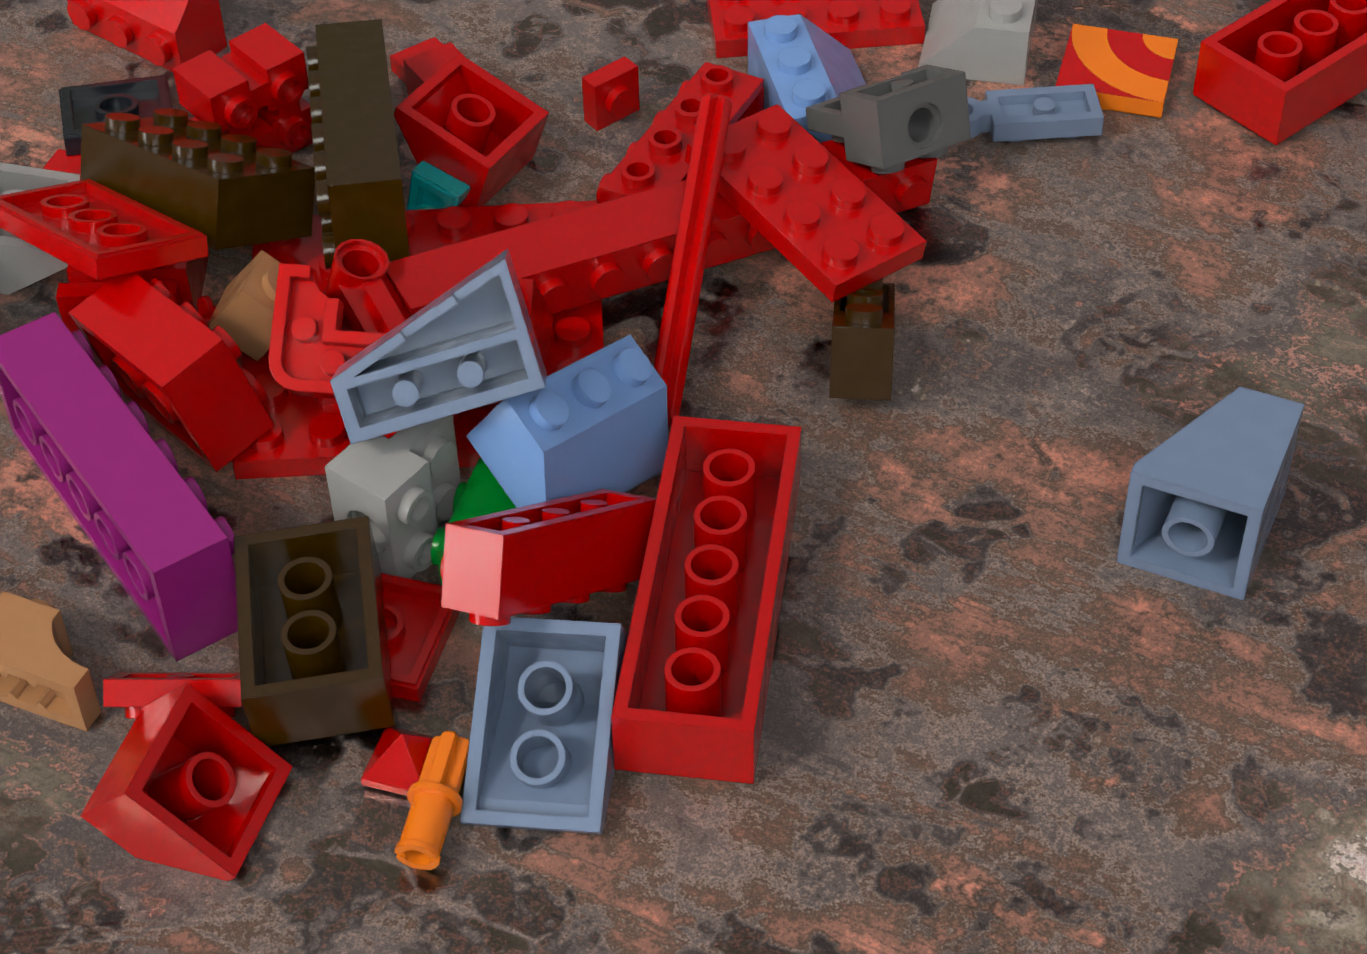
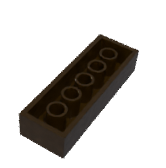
[306,19,409,269]

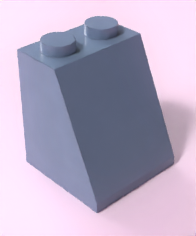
[1116,386,1305,601]

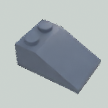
[460,617,628,835]

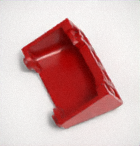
[268,263,553,409]

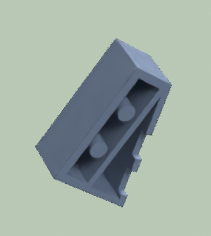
[330,249,547,444]

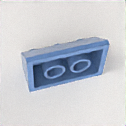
[748,14,866,143]
[466,334,668,508]

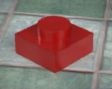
[582,56,640,131]

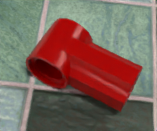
[325,239,411,333]

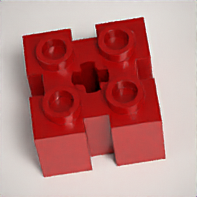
[172,23,313,154]

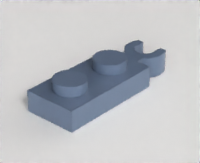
[967,84,1104,142]

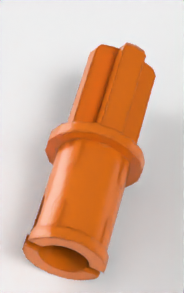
[394,731,470,870]

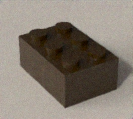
[234,516,395,746]

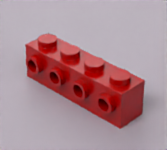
[596,61,764,204]
[440,489,656,626]

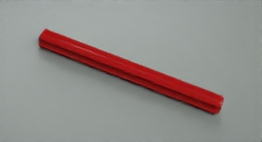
[654,93,732,428]

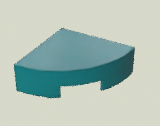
[407,161,470,210]

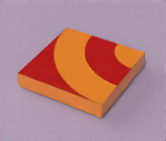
[1055,24,1178,118]

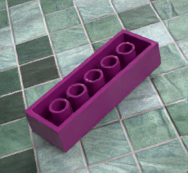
[0,312,238,662]

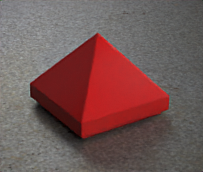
[361,727,434,796]

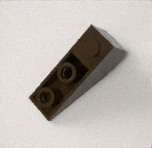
[829,278,895,401]

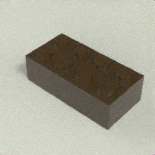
[80,108,315,250]

